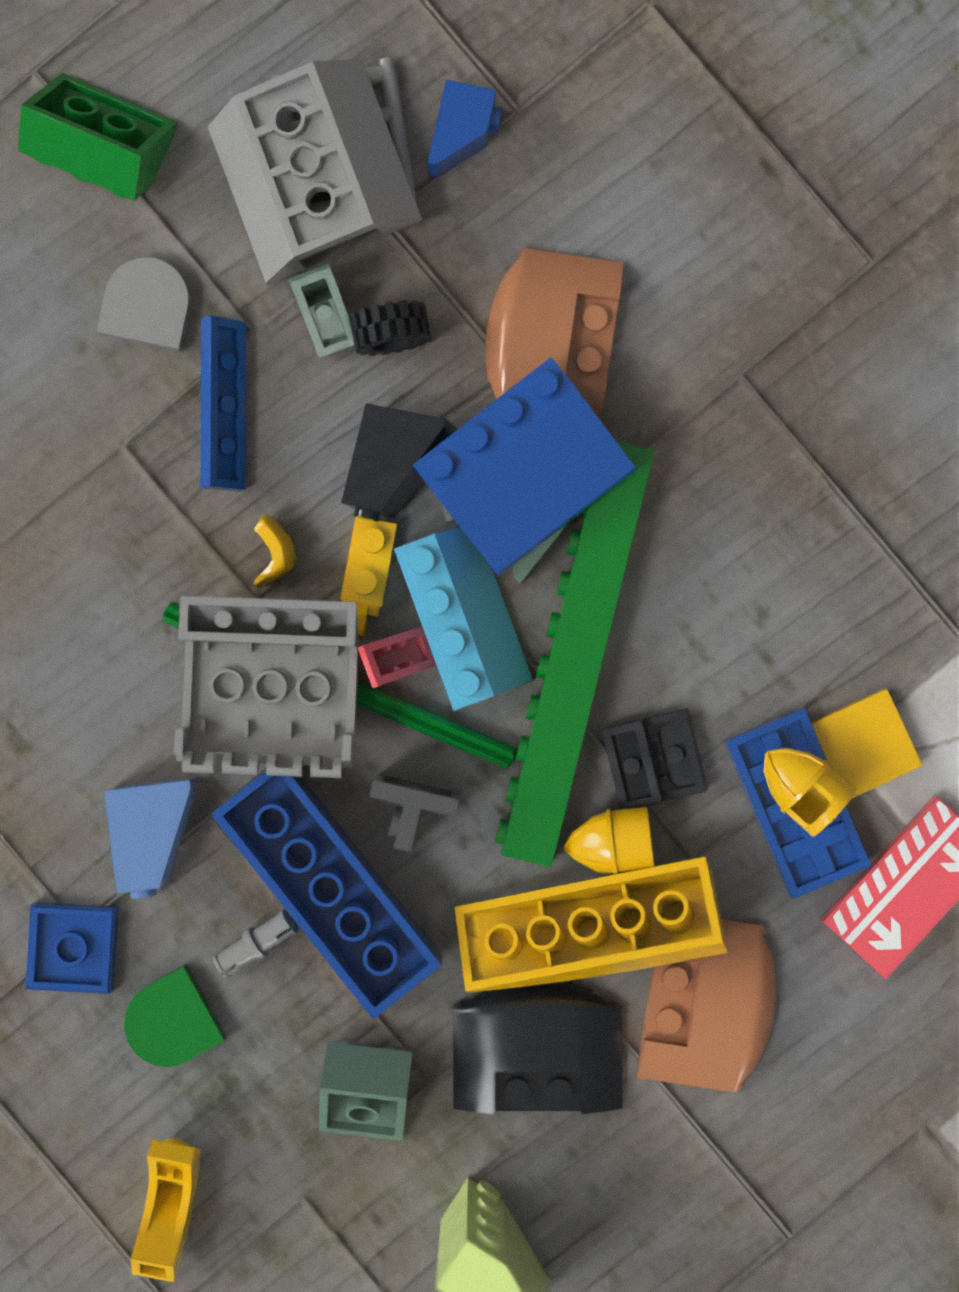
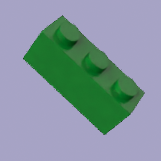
[18,73,177,201]

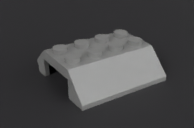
[173,596,359,778]

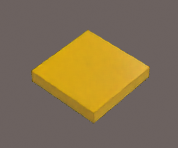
[811,689,923,798]

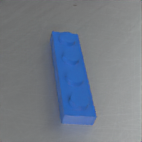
[200,315,246,491]

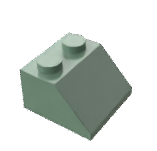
[319,1041,413,1141]

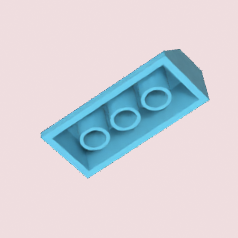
[394,527,533,711]

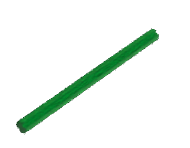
[162,602,516,769]

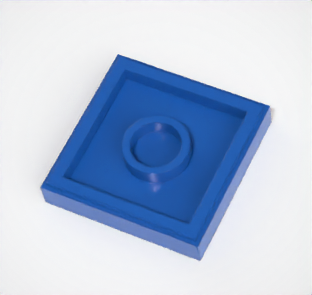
[25,902,119,994]

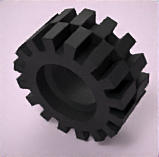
[350,300,431,356]

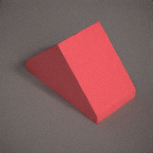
[358,626,437,688]

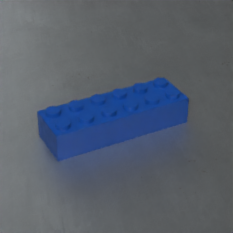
[211,771,443,1020]

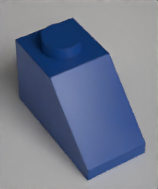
[428,80,502,178]

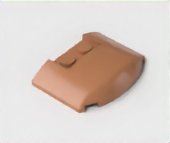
[486,248,624,420]
[636,918,776,1093]

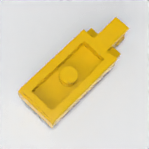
[340,517,398,636]

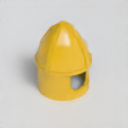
[764,748,857,837]
[564,806,655,875]

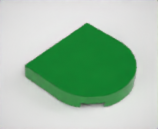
[124,964,227,1067]

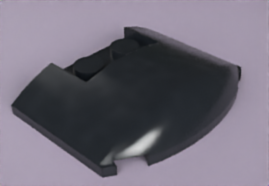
[453,982,622,1114]

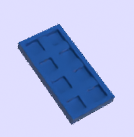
[724,708,871,899]

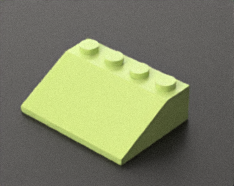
[436,1177,552,1292]

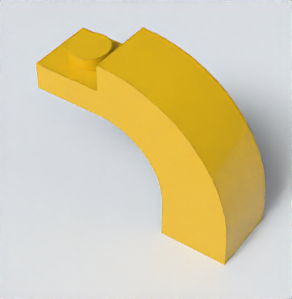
[130,1138,201,1283]

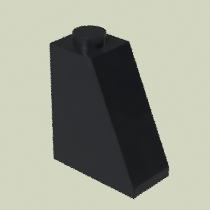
[341,403,458,522]

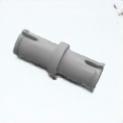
[212,909,298,979]

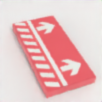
[820,796,959,979]

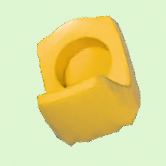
[254,514,297,588]

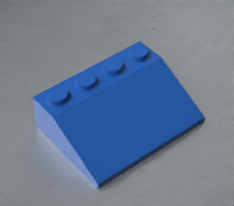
[413,357,636,576]

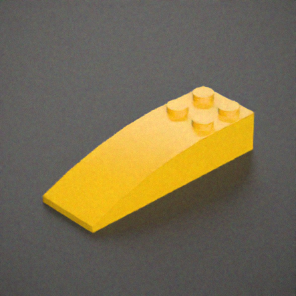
[454,857,728,993]

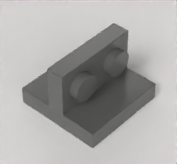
[369,774,460,852]

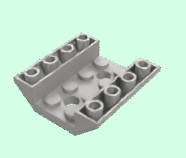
[208,59,423,285]

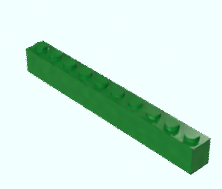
[495,440,655,868]

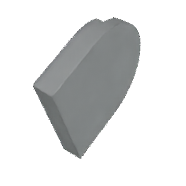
[96,257,191,352]

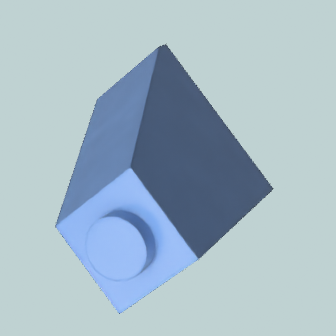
[104,777,198,899]

